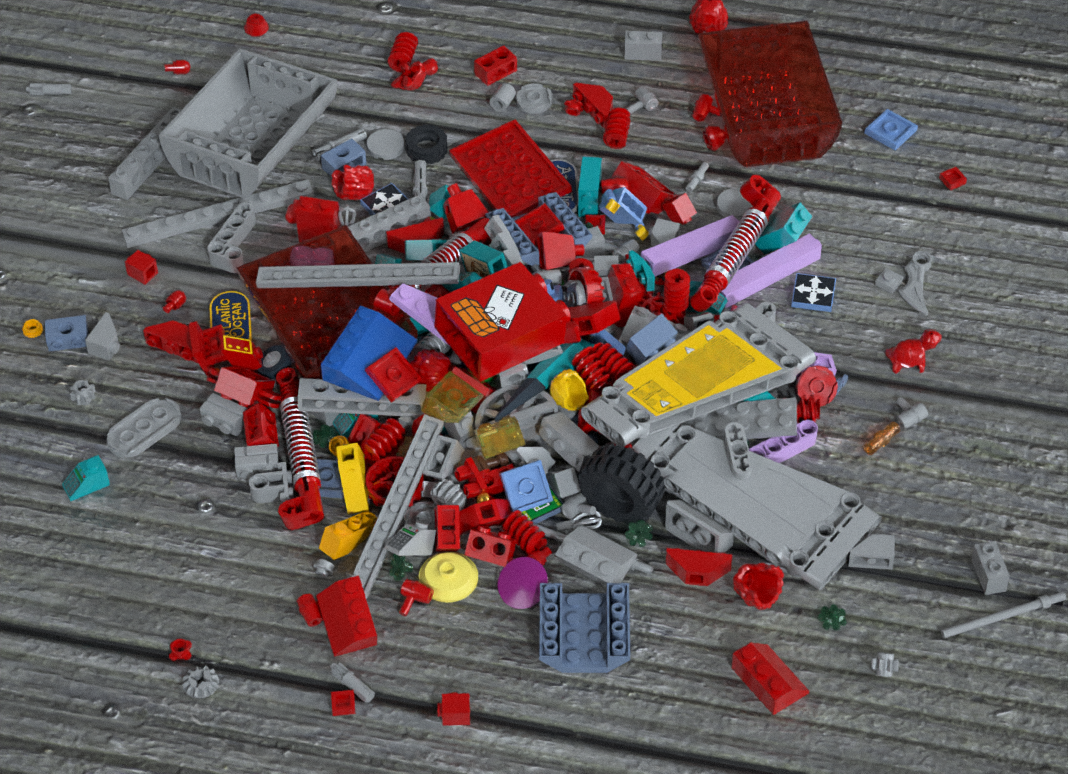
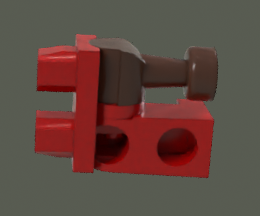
[454,451,514,498]

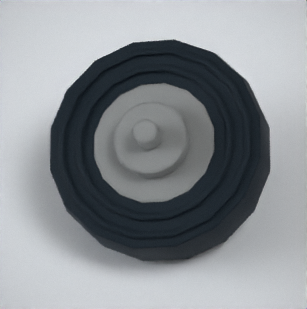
[257,345,292,380]

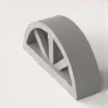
[475,385,558,445]

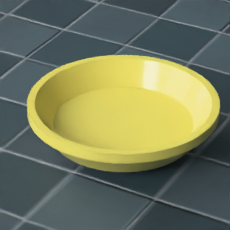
[418,552,478,603]

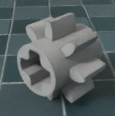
[70,380,96,405]
[871,652,899,677]

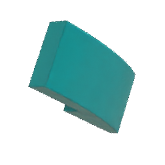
[626,250,655,292]

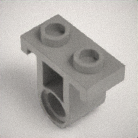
[249,462,294,504]

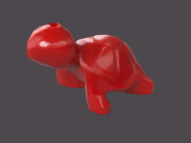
[391,58,438,91]
[885,329,942,374]

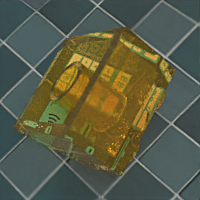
[421,371,484,423]
[474,416,526,459]

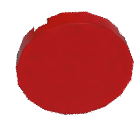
[796,365,838,407]

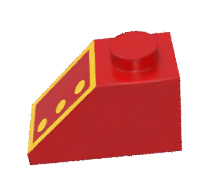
[220,335,263,371]

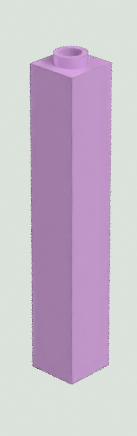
[641,215,739,276]
[720,233,822,309]

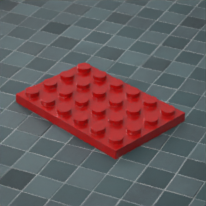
[449,119,572,218]

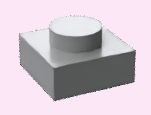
[875,268,903,293]

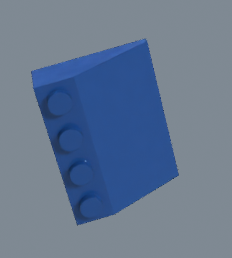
[321,306,417,401]

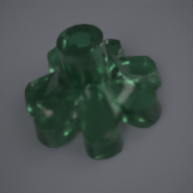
[313,425,339,448]
[625,520,653,547]
[389,554,413,581]
[818,604,847,631]

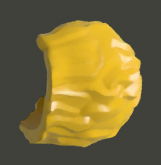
[549,369,589,411]

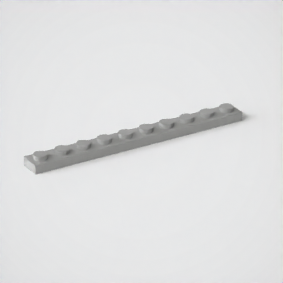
[122,179,314,248]
[256,262,460,288]
[352,414,444,600]

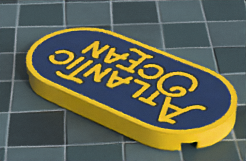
[210,291,252,340]

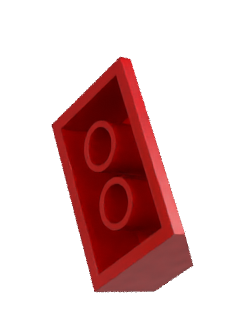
[611,161,676,214]
[316,575,377,657]
[732,642,809,715]

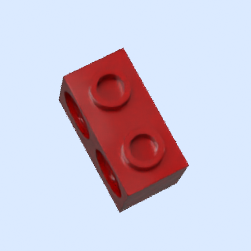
[474,45,517,86]
[243,403,279,447]
[434,505,460,551]
[464,526,517,567]

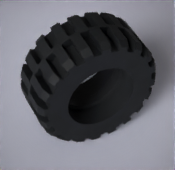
[579,444,665,524]

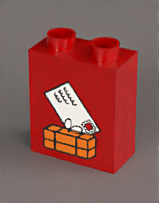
[435,261,571,382]

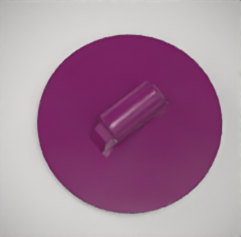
[498,557,548,609]

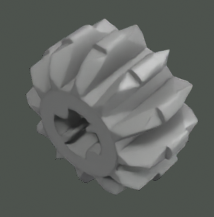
[430,479,467,511]

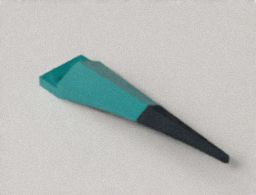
[495,339,594,422]

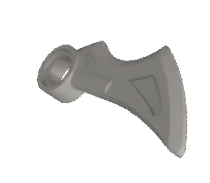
[898,251,932,315]

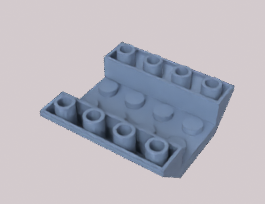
[486,192,592,266]
[539,583,630,673]

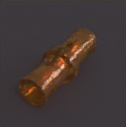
[863,421,901,455]

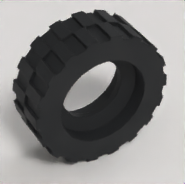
[405,124,448,165]

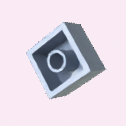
[625,314,678,366]

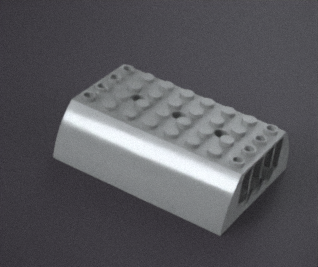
[159,49,337,199]

